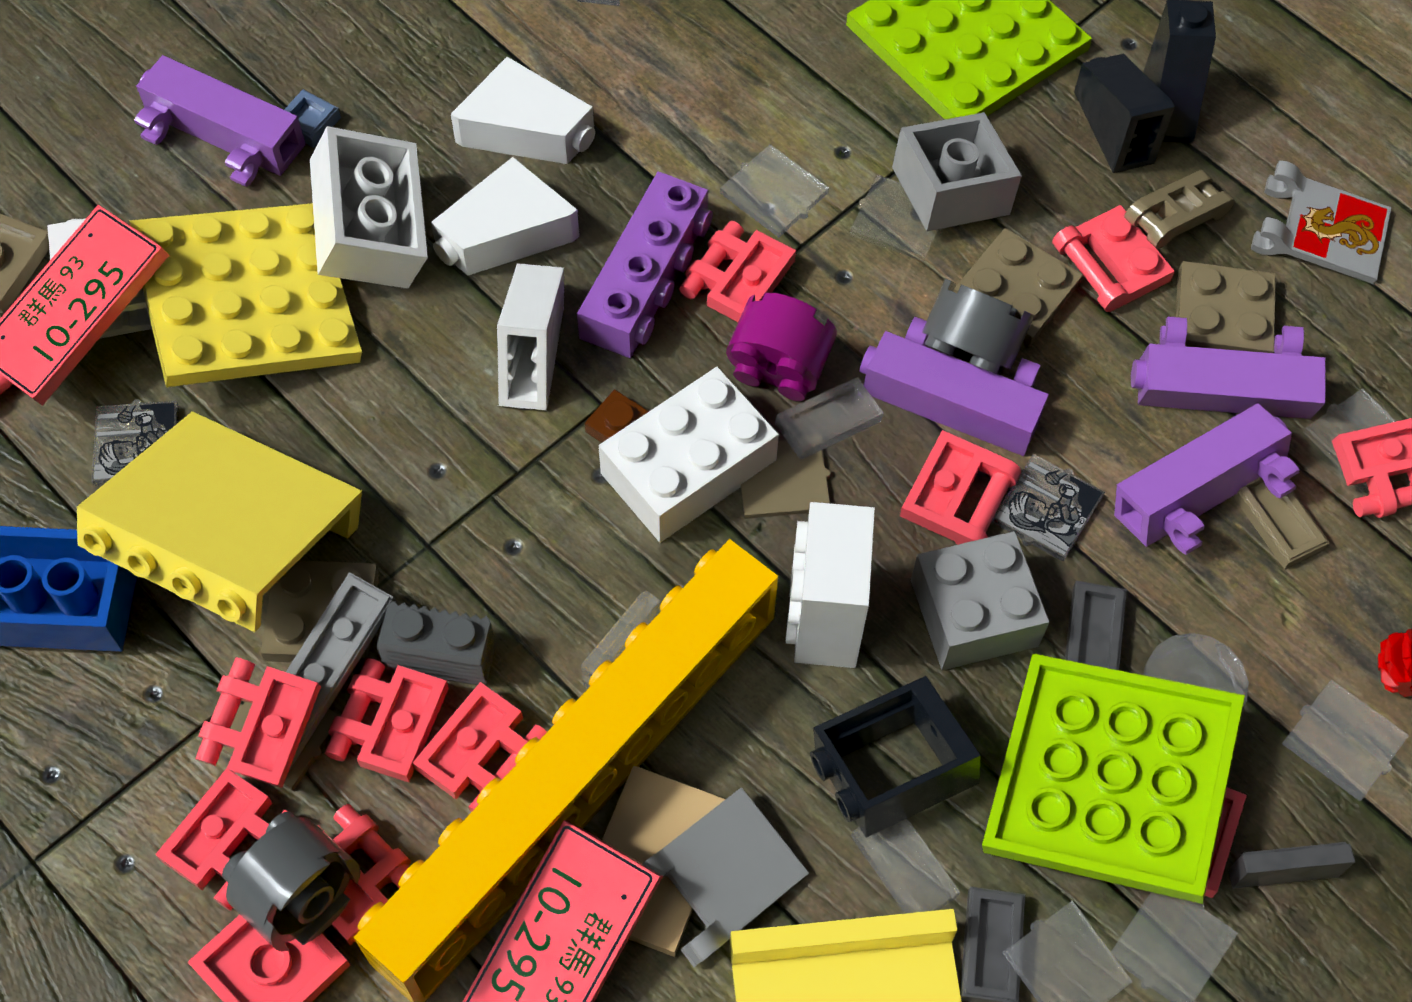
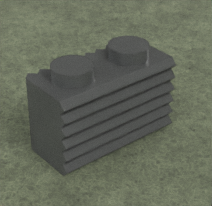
[377,600,496,686]

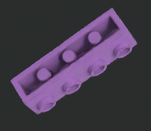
[577,171,713,359]

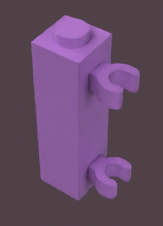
[134,55,306,187]
[859,317,1049,456]
[1131,317,1325,419]
[1114,403,1300,555]

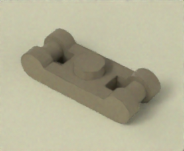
[1124,170,1235,249]

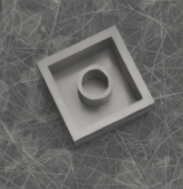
[892,112,1022,231]
[911,531,1049,671]

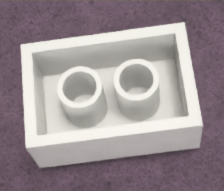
[310,126,428,288]
[598,367,779,543]
[786,502,875,668]

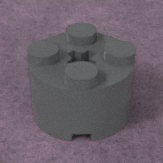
[922,279,1034,375]
[222,811,361,952]

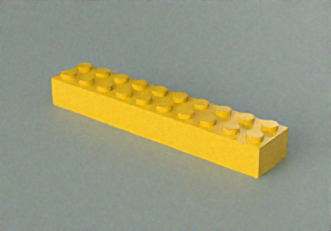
[353,539,778,1002]

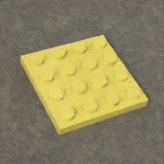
[129,203,362,387]

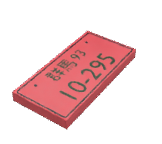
[0,205,170,406]
[463,820,663,1002]

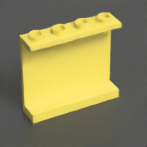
[77,411,362,632]
[729,909,962,1002]

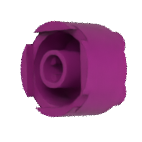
[726,293,837,401]

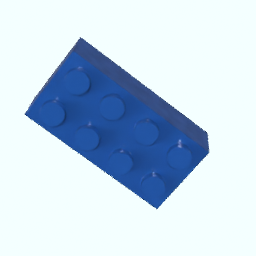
[0,526,137,652]

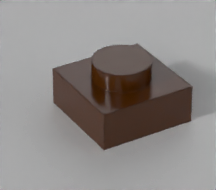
[585,389,649,443]

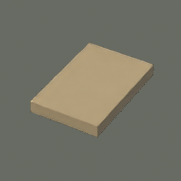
[602,765,725,957]

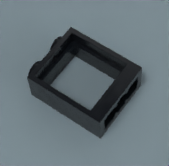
[810,676,981,838]

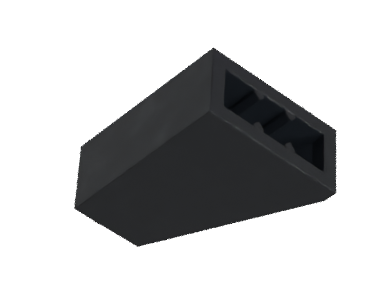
[1144,0,1216,143]
[1074,53,1175,173]

